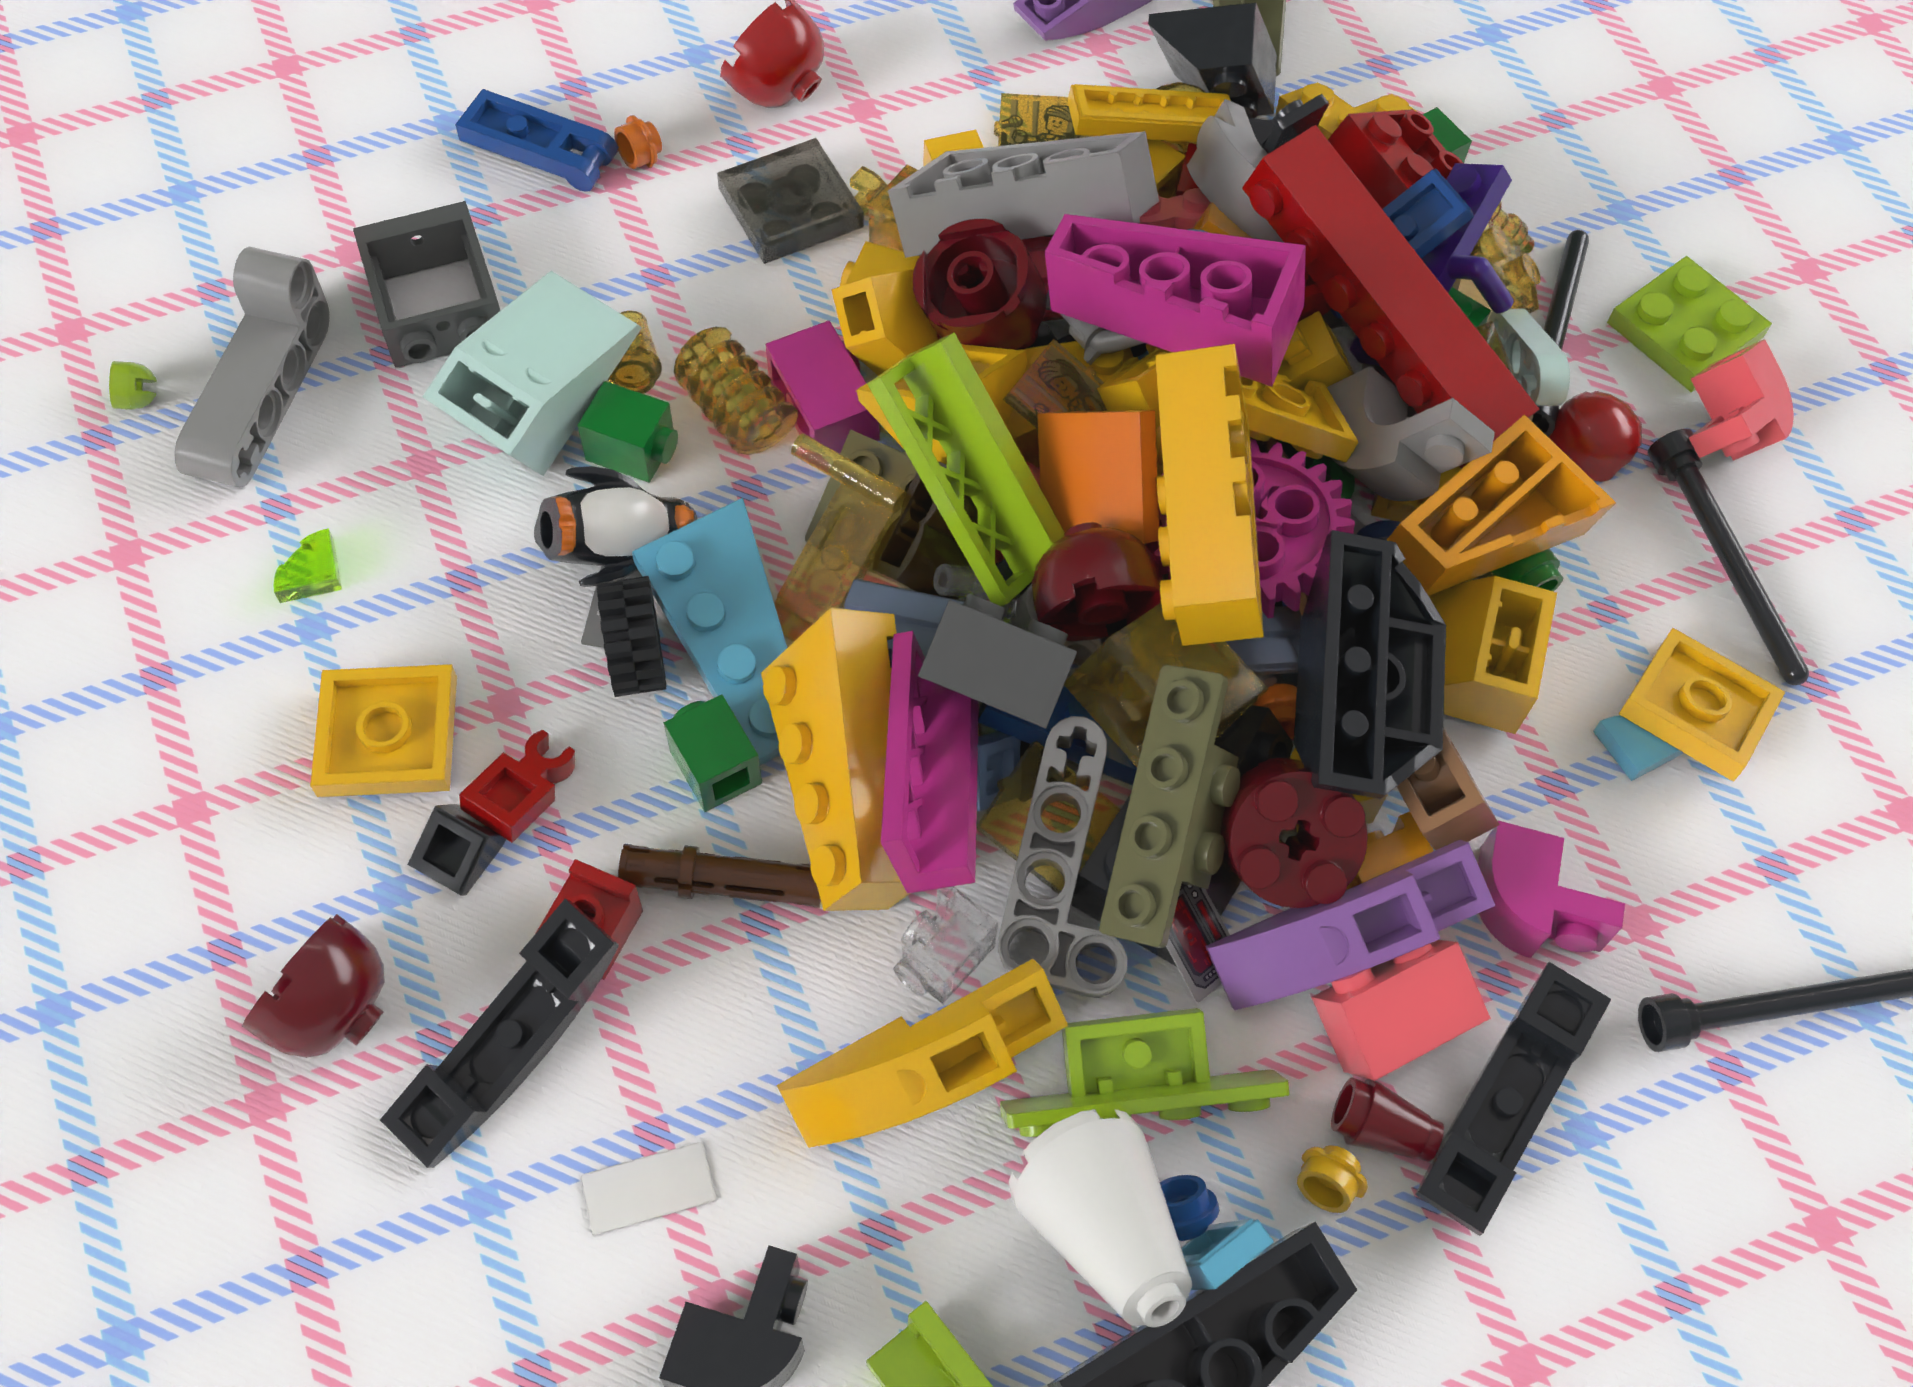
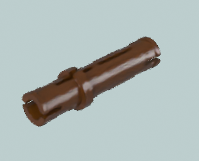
[618,844,821,908]

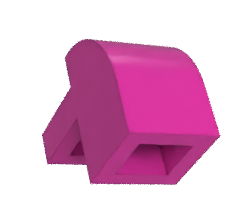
[1478,820,1625,958]

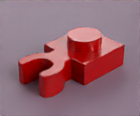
[459,730,575,843]

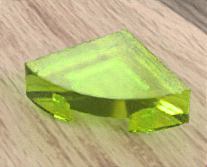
[273,528,342,603]

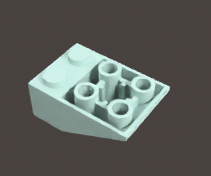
[422,271,642,476]

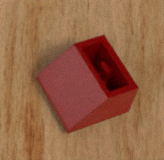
[1328,109,1463,209]

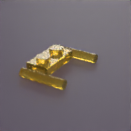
[774,433,907,642]

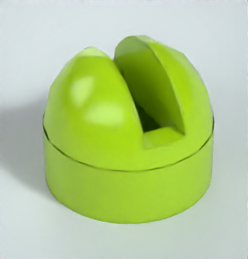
[109,361,157,410]

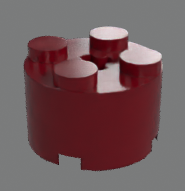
[913,219,1047,350]
[1221,758,1368,908]

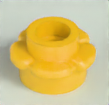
[1297,1145,1368,1213]

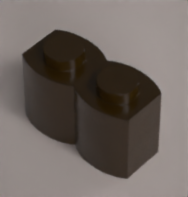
[872,462,978,600]

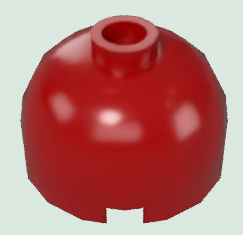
[720,0,824,108]

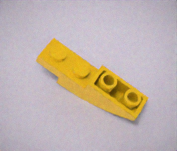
[776,959,1068,1148]

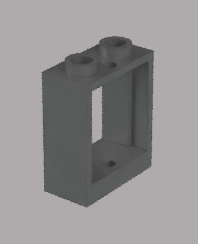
[353,201,501,368]

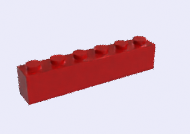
[1242,125,1540,469]

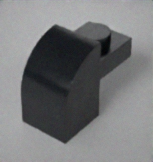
[659,1245,808,1387]

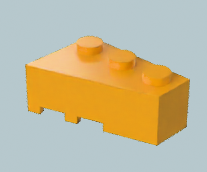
[1387,415,1616,596]

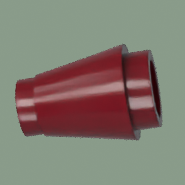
[1331,1077,1444,1162]

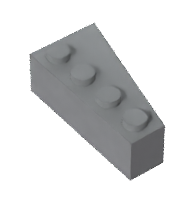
[888,131,1159,258]

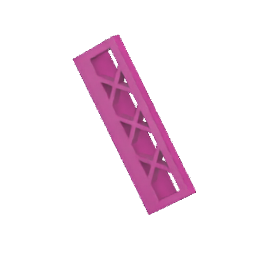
[881,630,979,894]

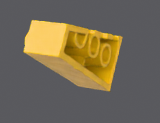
[1155,344,1264,646]
[761,608,910,911]

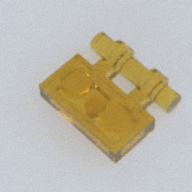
[1470,201,1541,314]

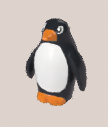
[534,466,697,587]

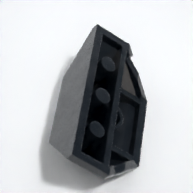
[1294,530,1446,799]

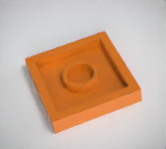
[1037,410,1159,544]

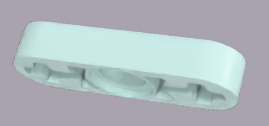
[1486,308,1570,406]

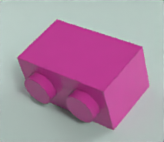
[765,320,880,465]

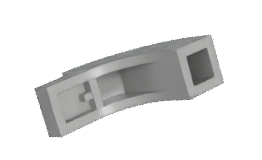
[1187,99,1283,242]
[1327,366,1495,501]

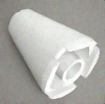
[1008,1109,1192,1328]

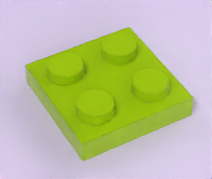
[1607,255,1772,393]

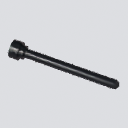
[1532,230,1589,437]
[1647,429,1809,685]
[1638,969,1913,1052]

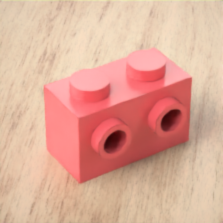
[1311,940,1491,1081]

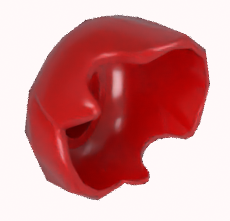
[1548,391,1642,482]

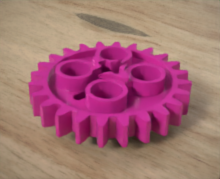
[1146,439,1355,618]

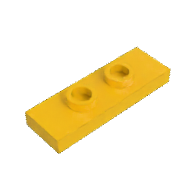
[1067,84,1231,144]

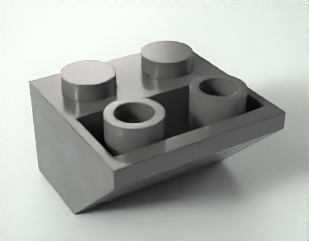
[918,594,1077,728]

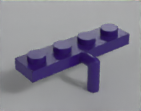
[1349,163,1514,366]

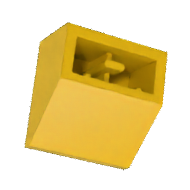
[1429,576,1557,734]

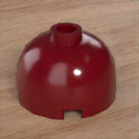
[1032,522,1162,642]
[242,914,385,1058]

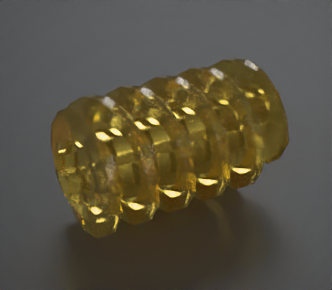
[673,326,798,455]

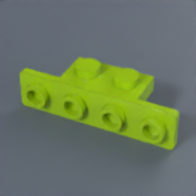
[1000,1008,1290,1137]

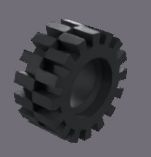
[597,576,667,697]

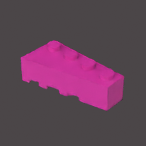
[1045,214,1306,387]

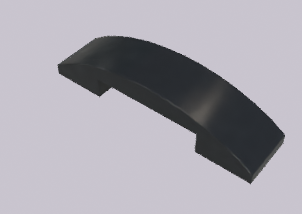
[380,899,619,1168]
[1415,962,1611,1236]

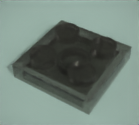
[717,138,864,264]

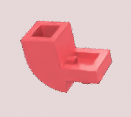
[1688,339,1794,461]

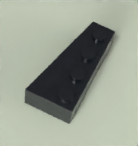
[1047,1221,1357,1387]

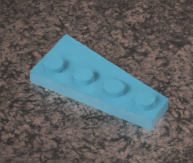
[632,498,787,765]

